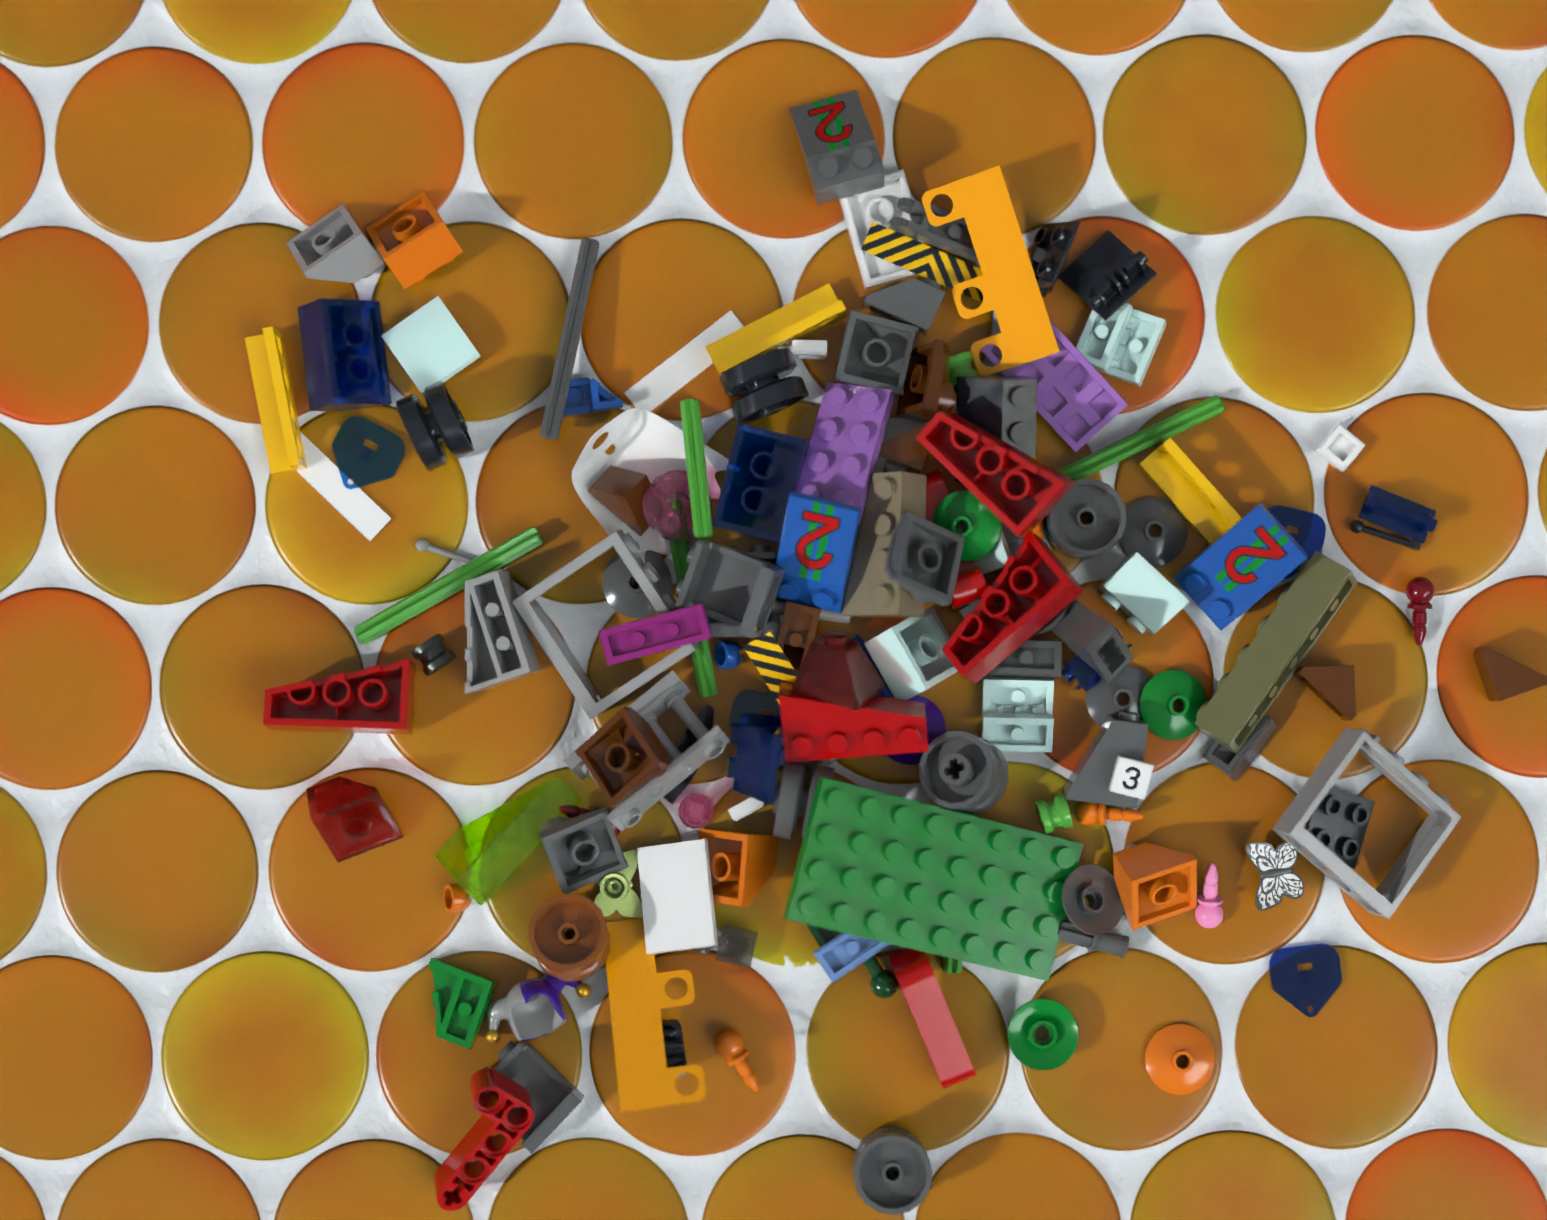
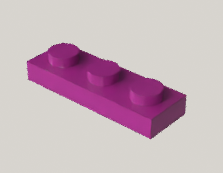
[599,602,713,665]

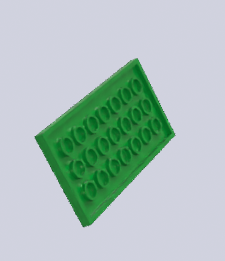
[783,776,1083,981]

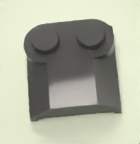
[833,310,919,396]
[885,512,965,606]
[538,807,629,894]

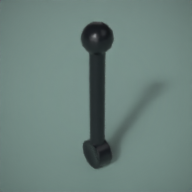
[1350,520,1422,551]

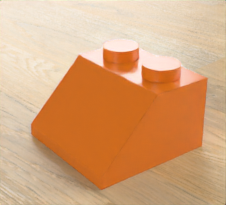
[365,191,463,290]

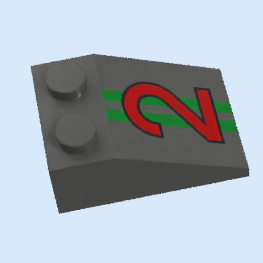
[789,90,884,205]

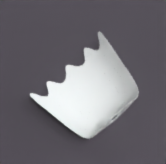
[572,408,738,563]

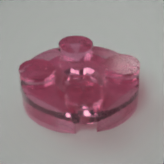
[643,470,712,542]

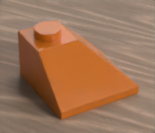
[698,828,778,907]
[1113,842,1197,930]

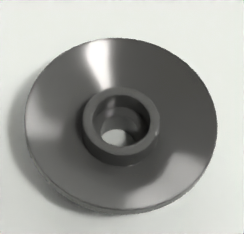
[1118,497,1187,567]
[602,550,672,618]
[1086,665,1149,727]
[1062,864,1124,935]

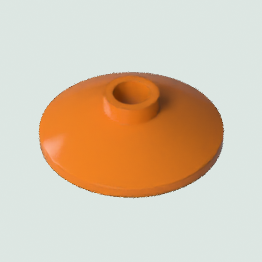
[1144,1023,1215,1095]

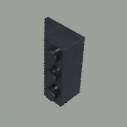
[955,376,1037,483]

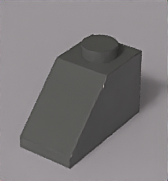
[863,277,946,336]

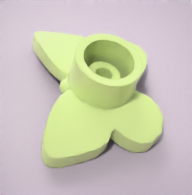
[594,849,643,918]

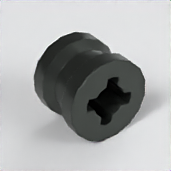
[411,633,456,676]

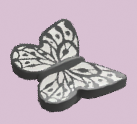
[1245,842,1304,911]

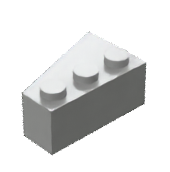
[465,570,541,694]

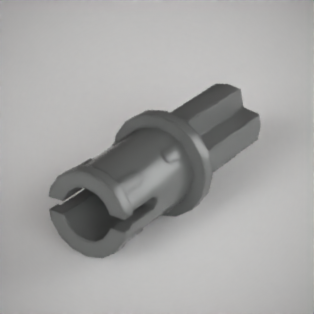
[1058,920,1129,958]

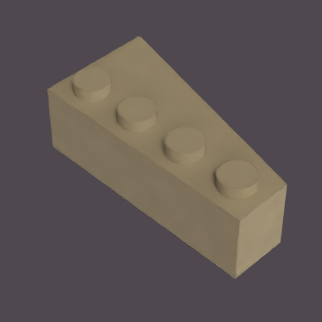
[841,471,927,618]

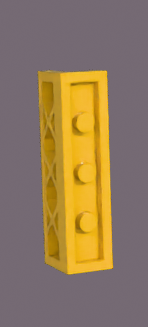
[705,283,846,376]
[245,326,307,475]
[1137,438,1241,545]

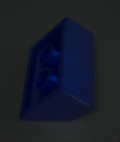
[298,298,392,411]
[712,423,809,546]

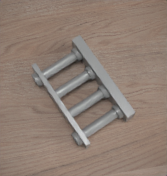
[563,670,731,831]

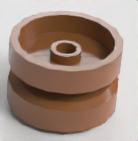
[529,894,610,981]

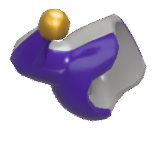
[485,973,592,1043]

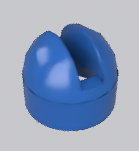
[714,641,744,669]

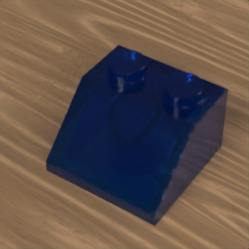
[727,712,782,805]

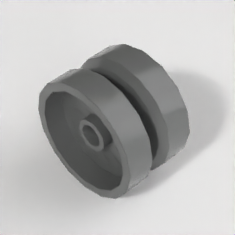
[1044,479,1126,559]
[919,731,1009,814]
[772,760,834,839]
[852,1126,933,1215]

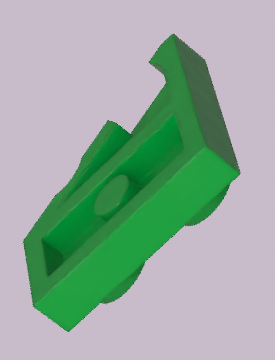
[429,958,496,1049]

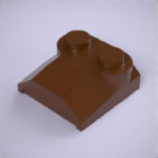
[896,339,957,421]
[575,707,669,808]

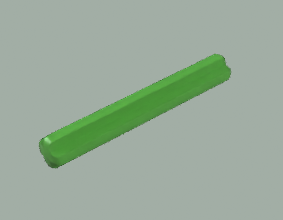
[680,399,713,538]

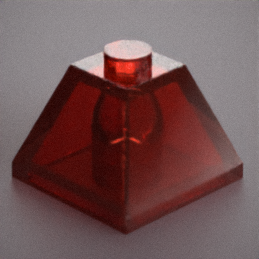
[792,631,885,711]
[306,776,403,862]

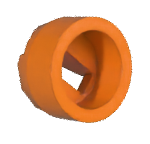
[443,884,472,913]

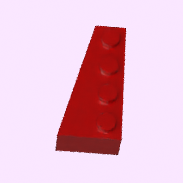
[916,411,1076,537]
[942,530,1084,683]
[263,659,416,734]
[779,681,929,763]

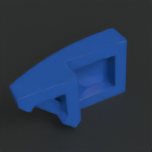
[563,377,623,417]

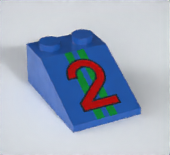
[776,491,861,613]
[1173,503,1309,630]

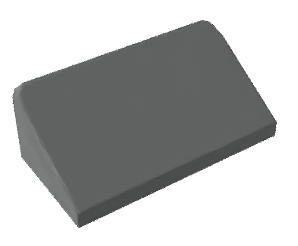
[1203,714,1278,781]

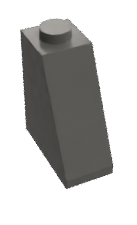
[1051,599,1134,682]
[1062,711,1149,808]

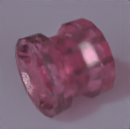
[678,793,714,829]

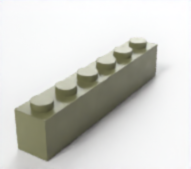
[1195,551,1358,754]

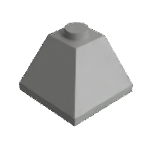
[286,204,384,283]

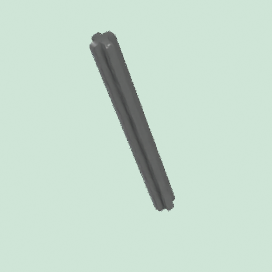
[540,238,600,440]

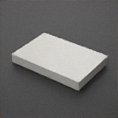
[839,169,925,290]
[637,839,718,954]

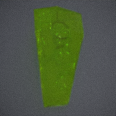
[435,776,582,905]

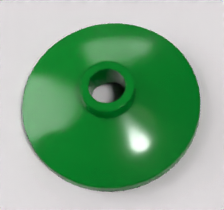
[932,490,1002,561]
[1139,670,1207,740]
[1007,998,1079,1070]

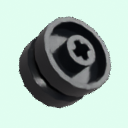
[719,348,809,424]
[396,381,475,471]

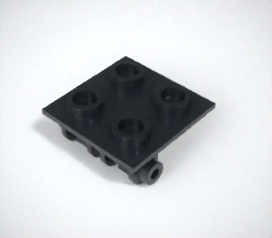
[1030,221,1080,297]
[1058,230,1157,321]
[1304,787,1375,869]

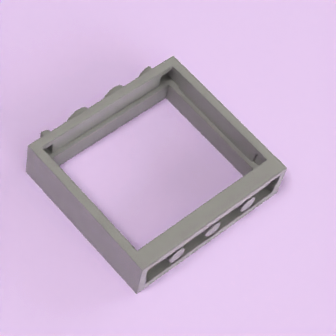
[512,529,700,720]
[1272,728,1461,920]

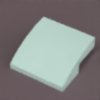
[381,296,481,396]
[1076,303,1167,387]
[981,676,1054,752]

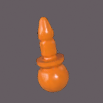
[1075,801,1143,826]
[715,1030,760,1092]

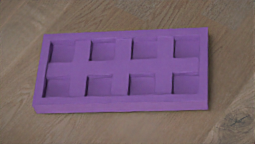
[981,319,1128,452]
[796,382,895,525]

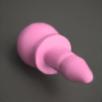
[1195,863,1223,929]

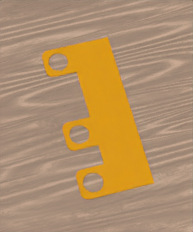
[922,165,1060,376]
[605,917,706,1112]

